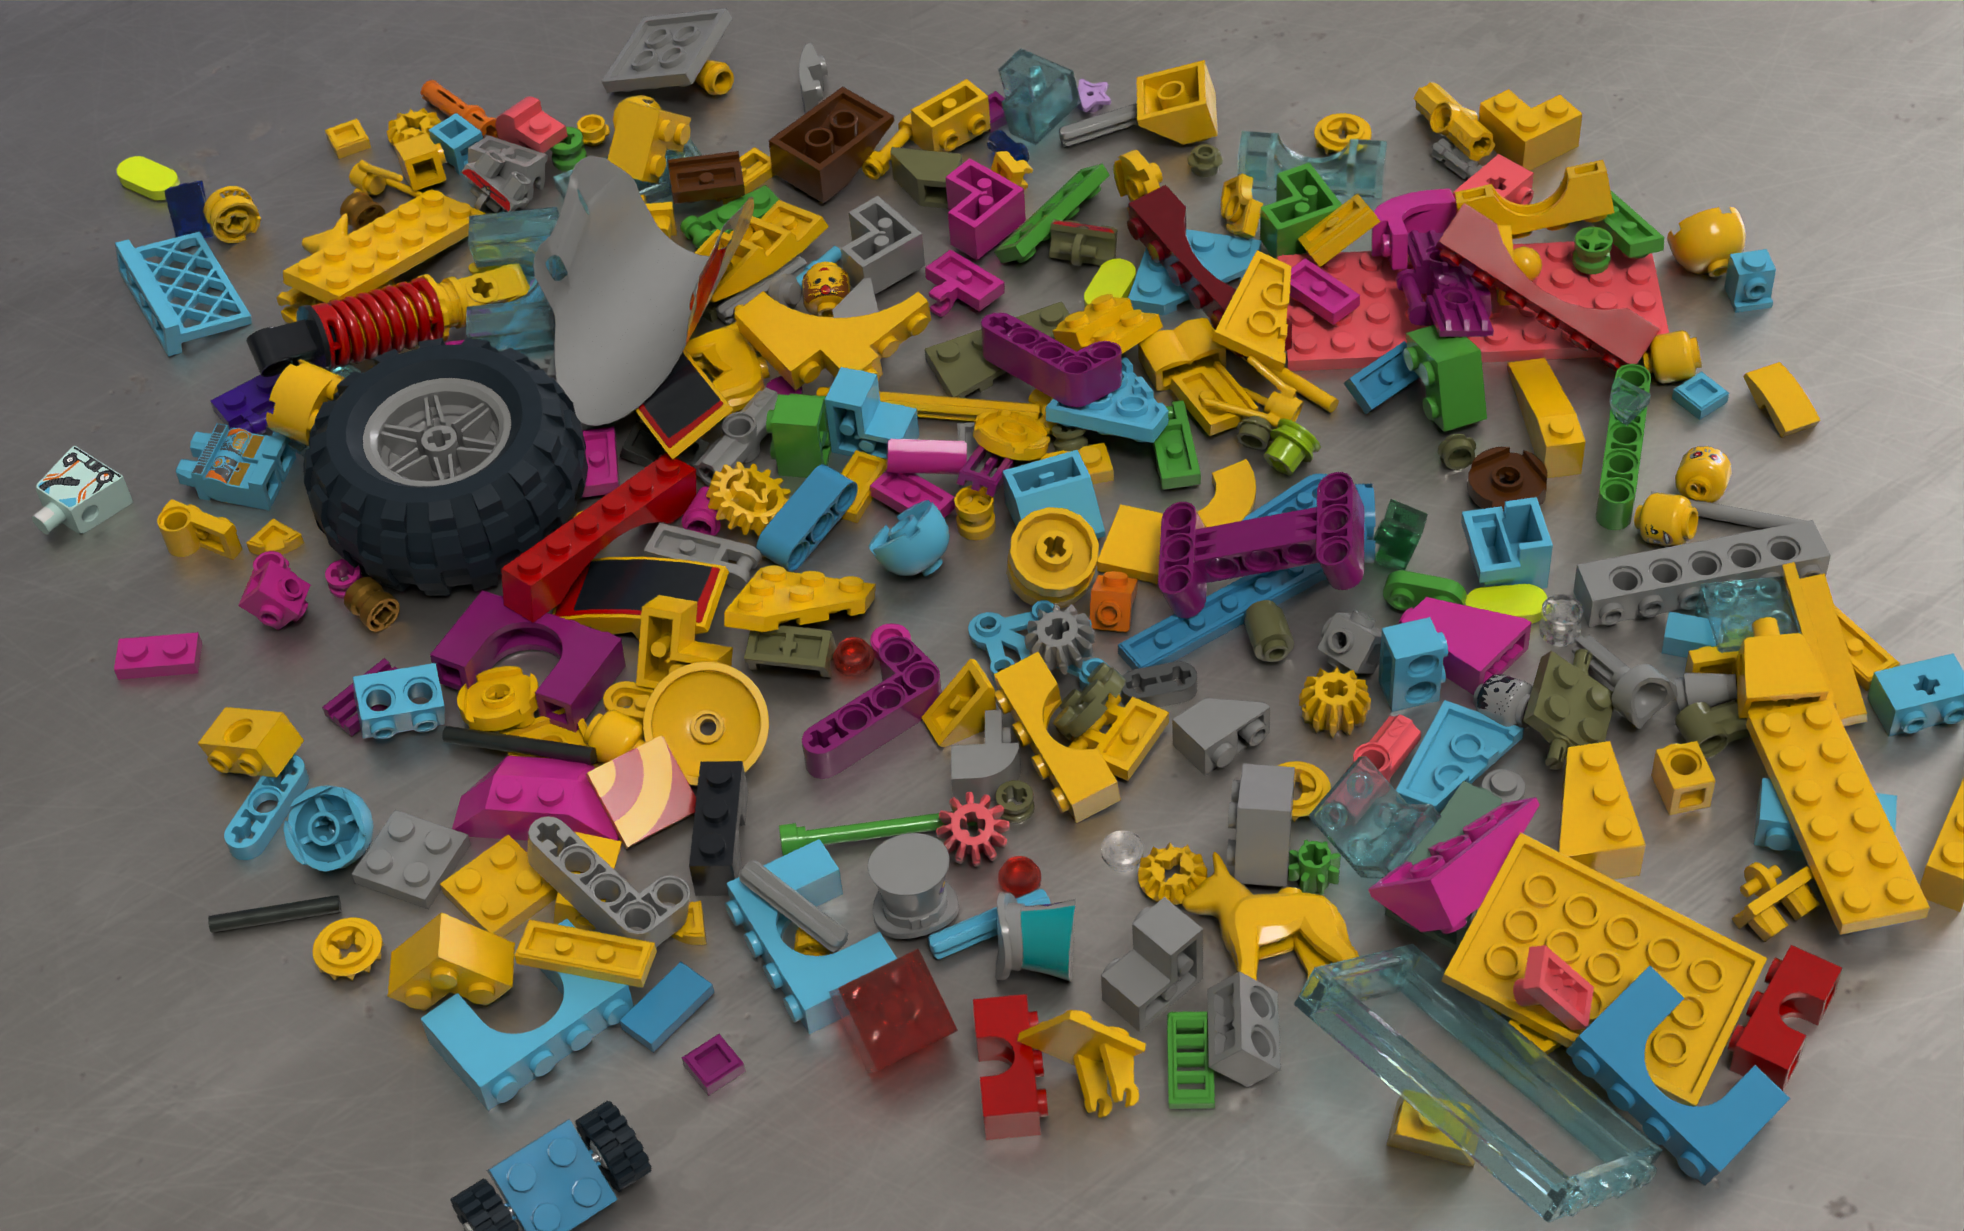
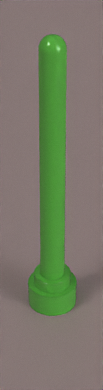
[779,811,977,856]

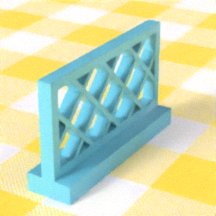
[115,231,252,357]

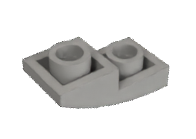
[799,43,828,113]

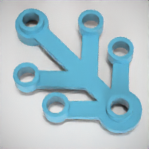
[968,600,1110,690]

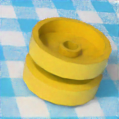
[1006,507,1099,609]

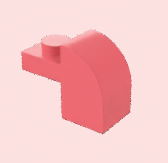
[496,96,568,153]

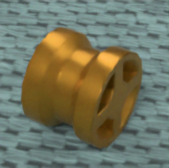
[340,191,386,231]

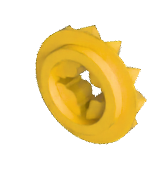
[386,108,441,146]
[1314,113,1372,157]
[1278,761,1331,822]
[1138,842,1207,905]
[312,917,384,981]

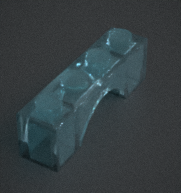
[1237,131,1387,199]

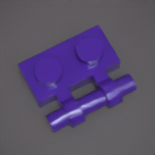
[210,374,281,435]

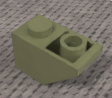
[890,147,962,209]

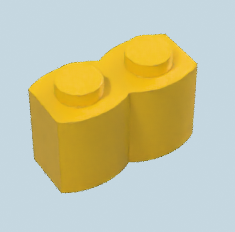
[1138,318,1226,391]

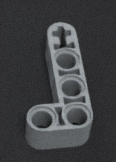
[527,816,690,947]

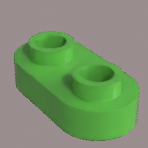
[1383,570,1467,611]

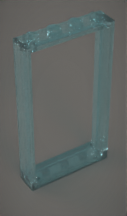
[1294,944,1663,1223]

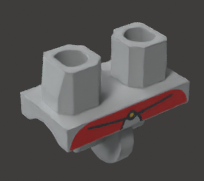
[461,150,531,214]

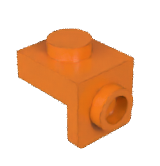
[1090,571,1138,632]

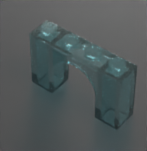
[466,207,567,354]

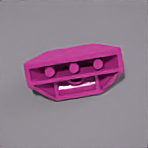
[452,756,620,841]

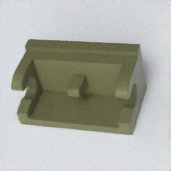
[744,625,838,678]

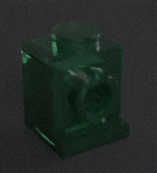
[1373,499,1428,571]

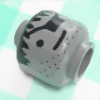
[1473,674,1532,728]

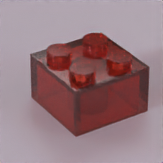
[829,949,958,1074]

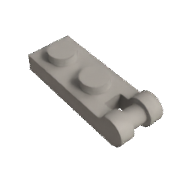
[643,522,762,590]

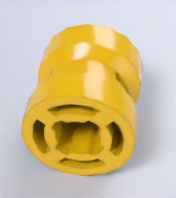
[954,485,996,541]

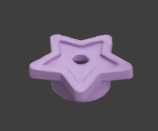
[1066,79,1111,112]

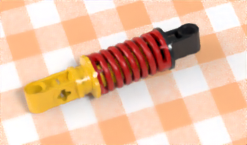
[246,263,530,377]

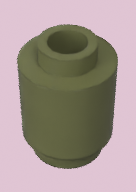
[1244,600,1294,662]

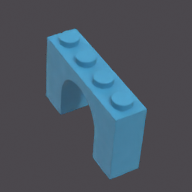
[1565,966,1791,1186]

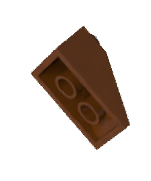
[768,86,894,203]

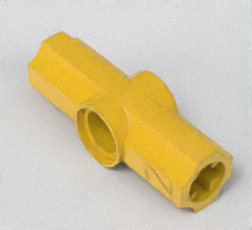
[1413,82,1495,161]

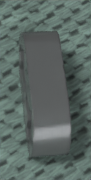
[1120,661,1197,708]

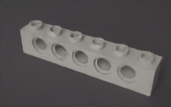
[1573,520,1831,627]

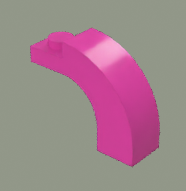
[1371,189,1456,270]

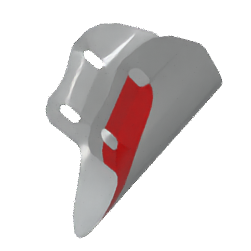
[533,156,754,426]

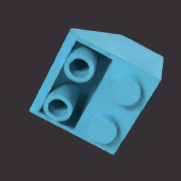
[1003,450,1105,539]

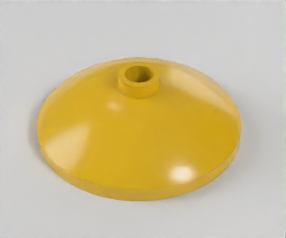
[643,662,769,787]

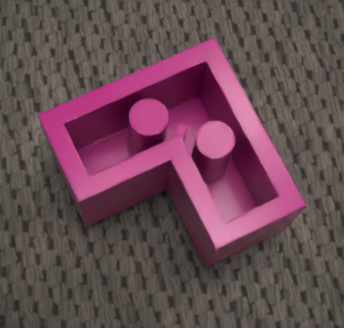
[945,158,1026,260]

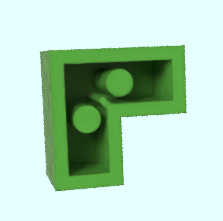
[1260,162,1342,259]
[1403,325,1487,432]
[766,393,832,478]

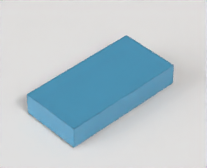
[619,962,715,1053]

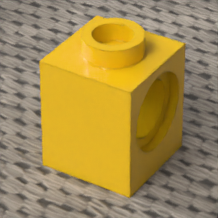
[1651,741,1716,816]

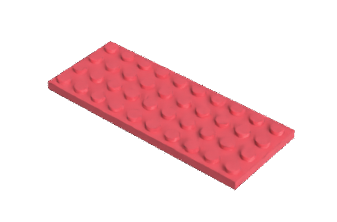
[1277,241,1669,371]

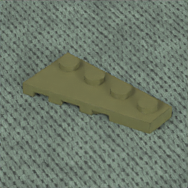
[925,301,1070,398]

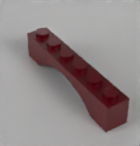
[1127,185,1292,368]

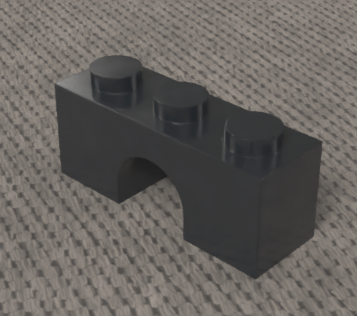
[689,761,748,896]

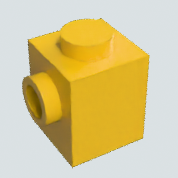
[394,133,447,192]

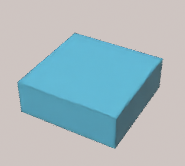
[1672,371,1729,420]

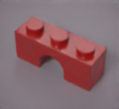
[1727,945,1843,1091]
[973,994,1048,1140]

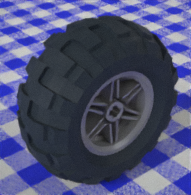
[303,338,588,595]

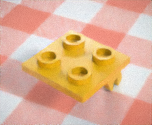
[1018,1010,1146,1118]

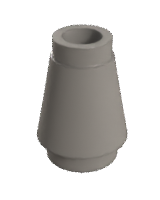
[1675,672,1737,711]

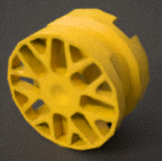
[203,186,261,243]

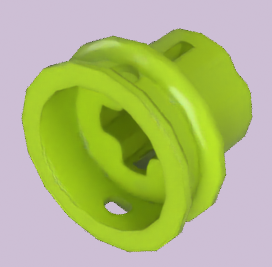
[1263,418,1321,476]

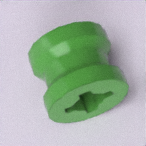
[550,127,587,171]
[1572,227,1613,274]

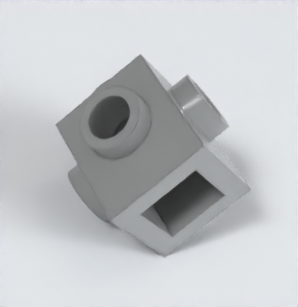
[1317,610,1382,674]

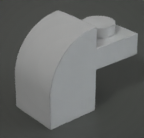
[951,710,1021,804]

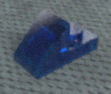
[165,180,213,238]

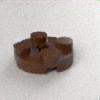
[1467,446,1548,512]

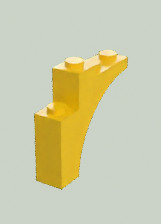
[734,291,931,390]

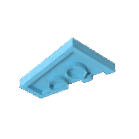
[1394,700,1524,817]

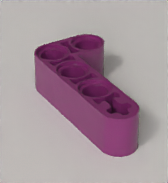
[981,313,1122,407]
[802,636,942,779]

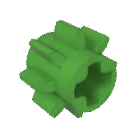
[1288,840,1341,895]

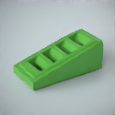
[1167,1011,1215,1109]

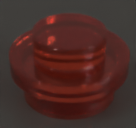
[833,637,874,676]
[998,856,1042,898]

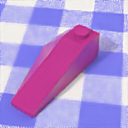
[1368,797,1540,934]

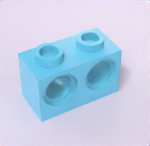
[1378,617,1448,712]
[353,663,445,739]

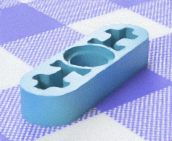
[224,754,309,860]

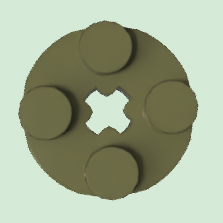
[1053,662,1126,741]

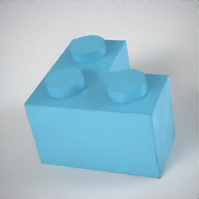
[825,367,919,459]

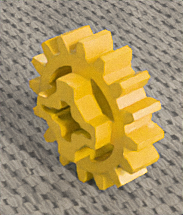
[706,462,791,536]

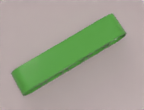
[1596,364,1651,530]

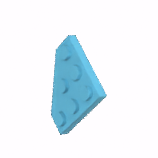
[1128,229,1261,316]
[1045,357,1169,443]

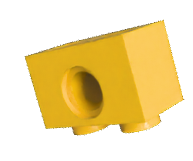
[198,707,304,777]

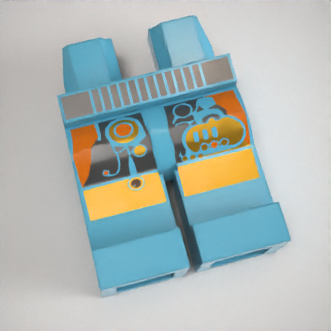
[176,423,296,511]

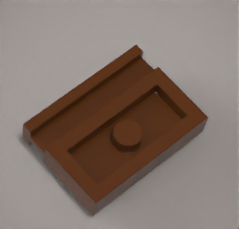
[668,151,745,204]

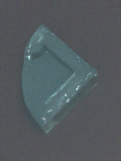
[1610,377,1651,426]

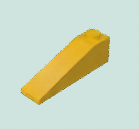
[1507,358,1586,478]

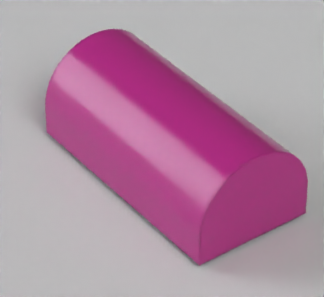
[887,439,967,475]

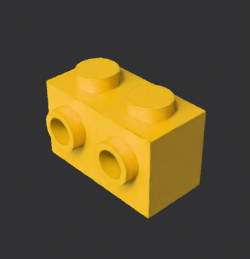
[911,79,991,153]

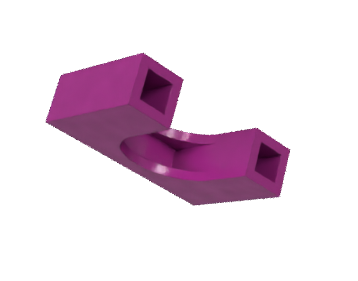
[430,590,626,732]

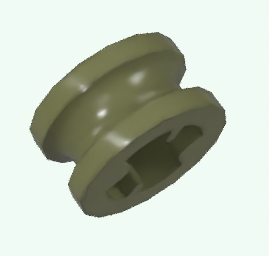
[1052,424,1088,451]
[995,780,1034,823]

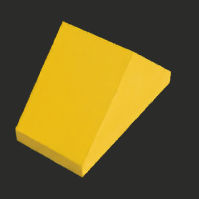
[921,658,996,747]

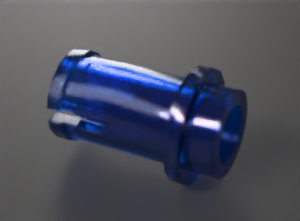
[987,130,1029,163]

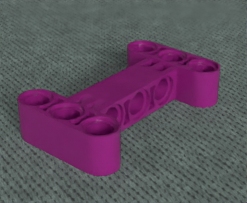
[1158,472,1365,618]

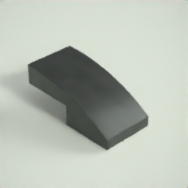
[619,421,709,467]

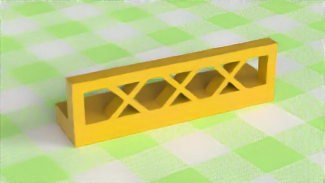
[1782,562,1867,727]

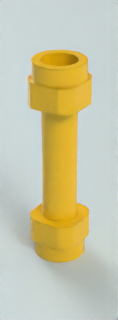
[862,113,913,180]

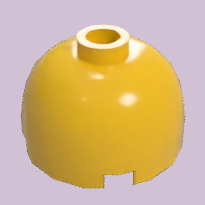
[1667,207,1746,277]

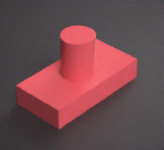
[1513,945,1594,1030]

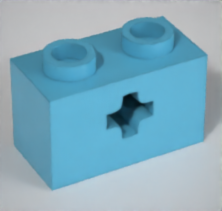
[1867,653,1964,737]

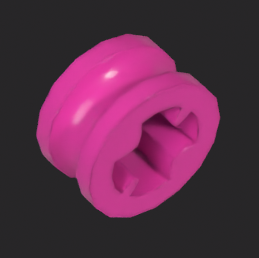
[325,559,363,598]

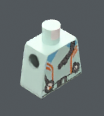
[32,445,133,535]

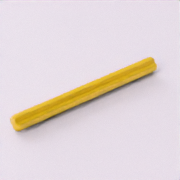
[816,387,1041,422]

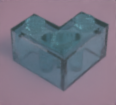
[998,48,1081,145]

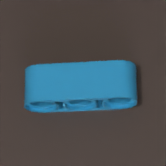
[756,464,858,572]

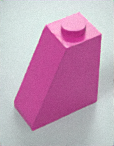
[1398,597,1532,695]

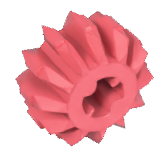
[936,792,1010,866]

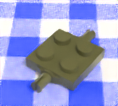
[1523,649,1614,770]

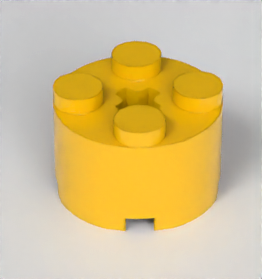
[266,359,345,446]

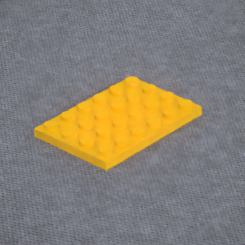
[1441,832,1767,1106]

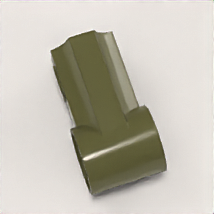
[1675,700,1750,759]

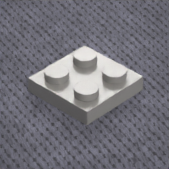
[352,810,471,910]

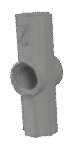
[694,387,778,486]

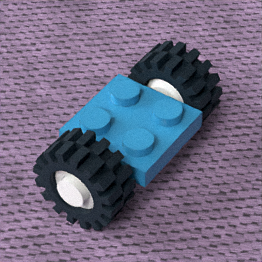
[450,1100,652,1231]

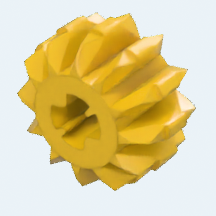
[1299,666,1371,738]

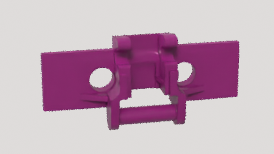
[1396,230,1494,337]

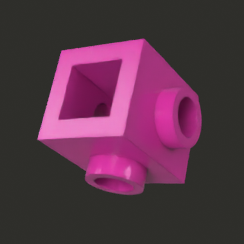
[238,560,311,630]

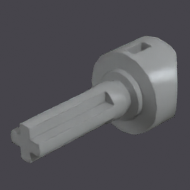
[1572,635,1678,729]

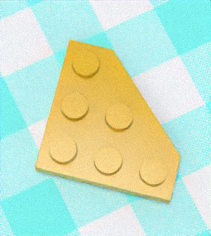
[724,565,876,632]

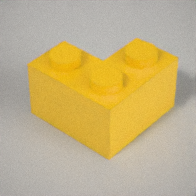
[1478,89,1583,171]
[607,100,691,184]
[636,595,733,689]
[388,912,515,1011]

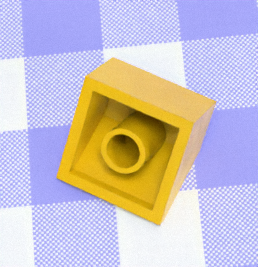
[1136,60,1218,145]

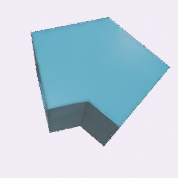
[1661,611,1722,658]

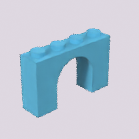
[725,839,904,1035]
[420,918,634,1111]

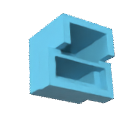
[1461,497,1553,589]

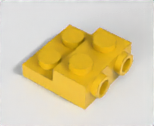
[1052,294,1163,354]

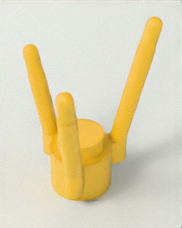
[349,160,423,198]
[1203,356,1304,428]

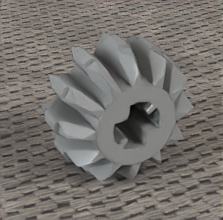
[1024,603,1096,675]

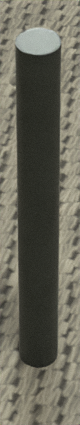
[442,726,597,764]

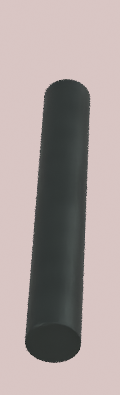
[208,895,341,933]

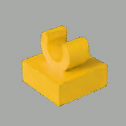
[990,151,1033,189]

